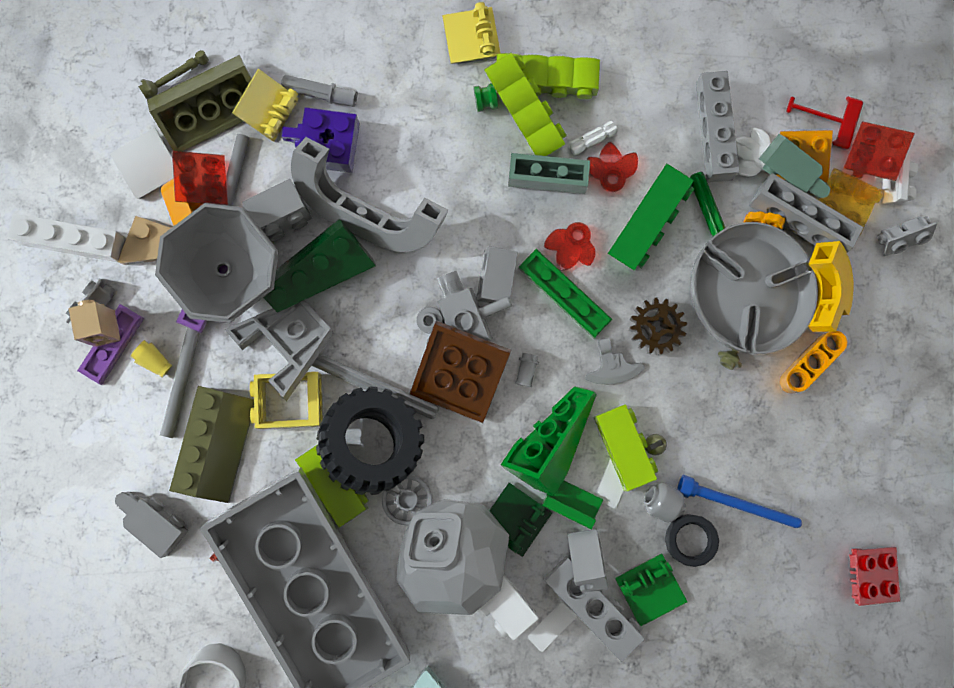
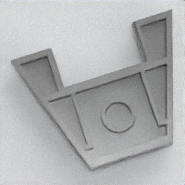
[225,300,334,402]

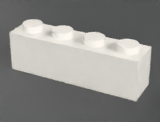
[7,213,126,262]

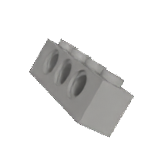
[696,71,739,182]
[749,173,864,253]
[543,556,645,662]

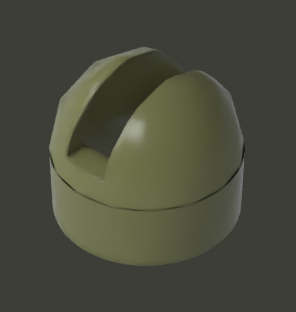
[645,434,667,455]

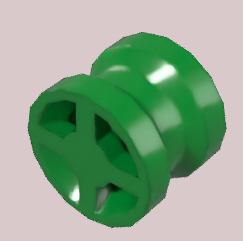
[473,83,498,112]

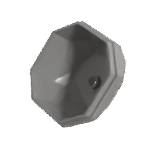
[155,203,279,323]
[396,499,509,615]

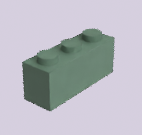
[508,153,590,194]

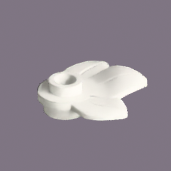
[736,128,771,177]

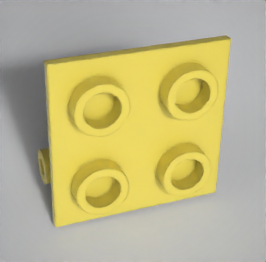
[442,2,501,64]
[232,69,299,142]

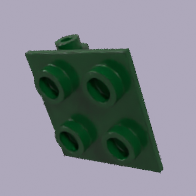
[489,483,552,557]

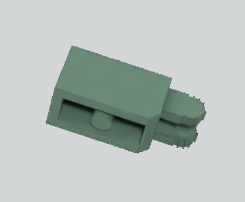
[759,134,831,199]

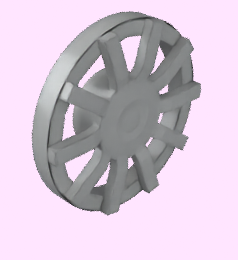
[382,475,432,525]

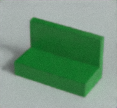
[542,480,603,530]

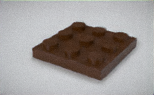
[409,321,511,423]

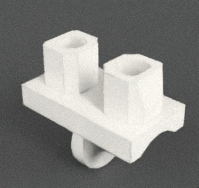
[875,153,918,205]

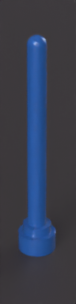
[677,474,802,528]

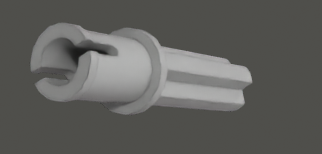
[281,75,358,107]

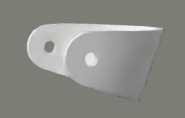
[177,643,246,688]

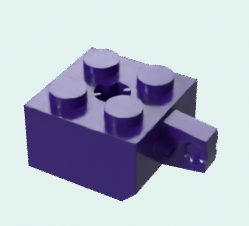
[282,107,360,173]

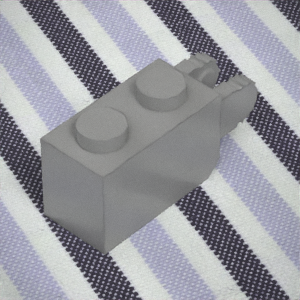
[115,492,188,558]

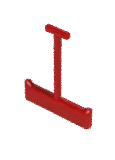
[786,96,863,149]

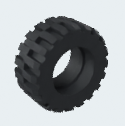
[316,387,424,495]

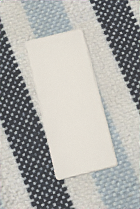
[596,459,623,509]

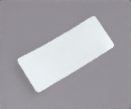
[527,602,577,652]

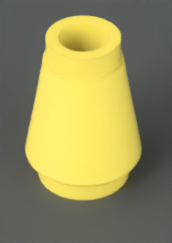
[131,340,172,378]

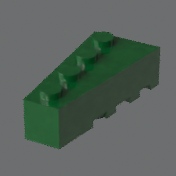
[263,219,376,313]

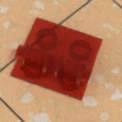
[844,121,915,181]
[172,151,228,205]

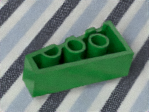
[608,163,695,270]

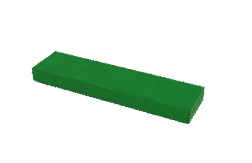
[518,249,613,339]

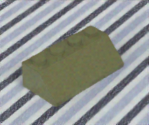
[147,55,252,154]
[169,386,254,503]

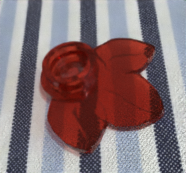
[587,142,638,192]
[544,222,595,271]

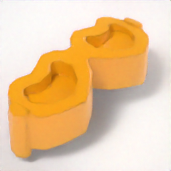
[743,211,785,229]

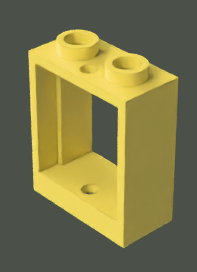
[250,372,323,429]

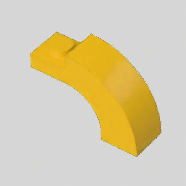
[808,241,854,332]

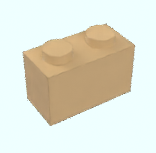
[68,300,121,347]

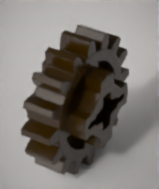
[629,298,687,356]

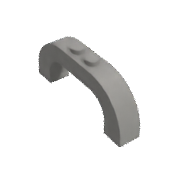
[291,137,448,252]

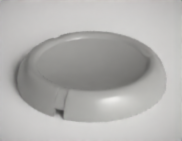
[691,222,818,354]

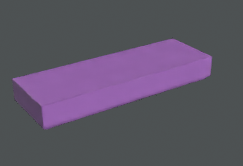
[77,304,144,385]

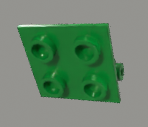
[615,553,687,626]

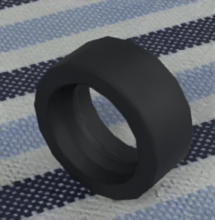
[665,514,719,567]

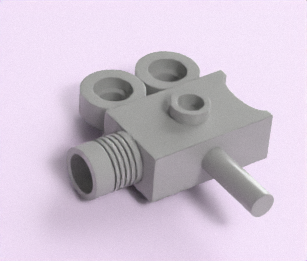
[417,271,512,343]

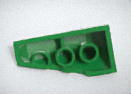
[501,386,597,496]

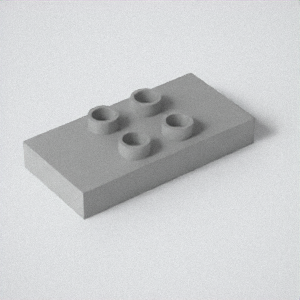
[200,467,410,688]

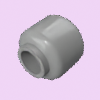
[644,483,686,522]

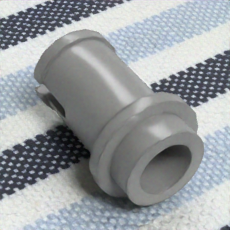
[515,353,540,387]

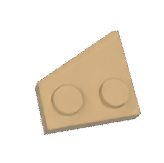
[117,216,171,265]

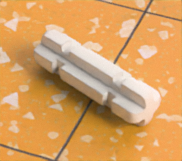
[569,121,618,155]

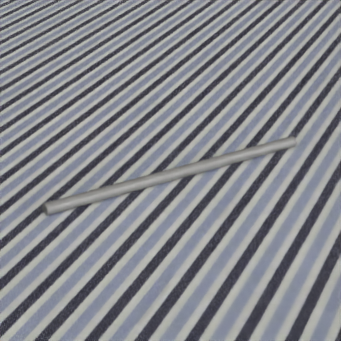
[160,134,249,438]

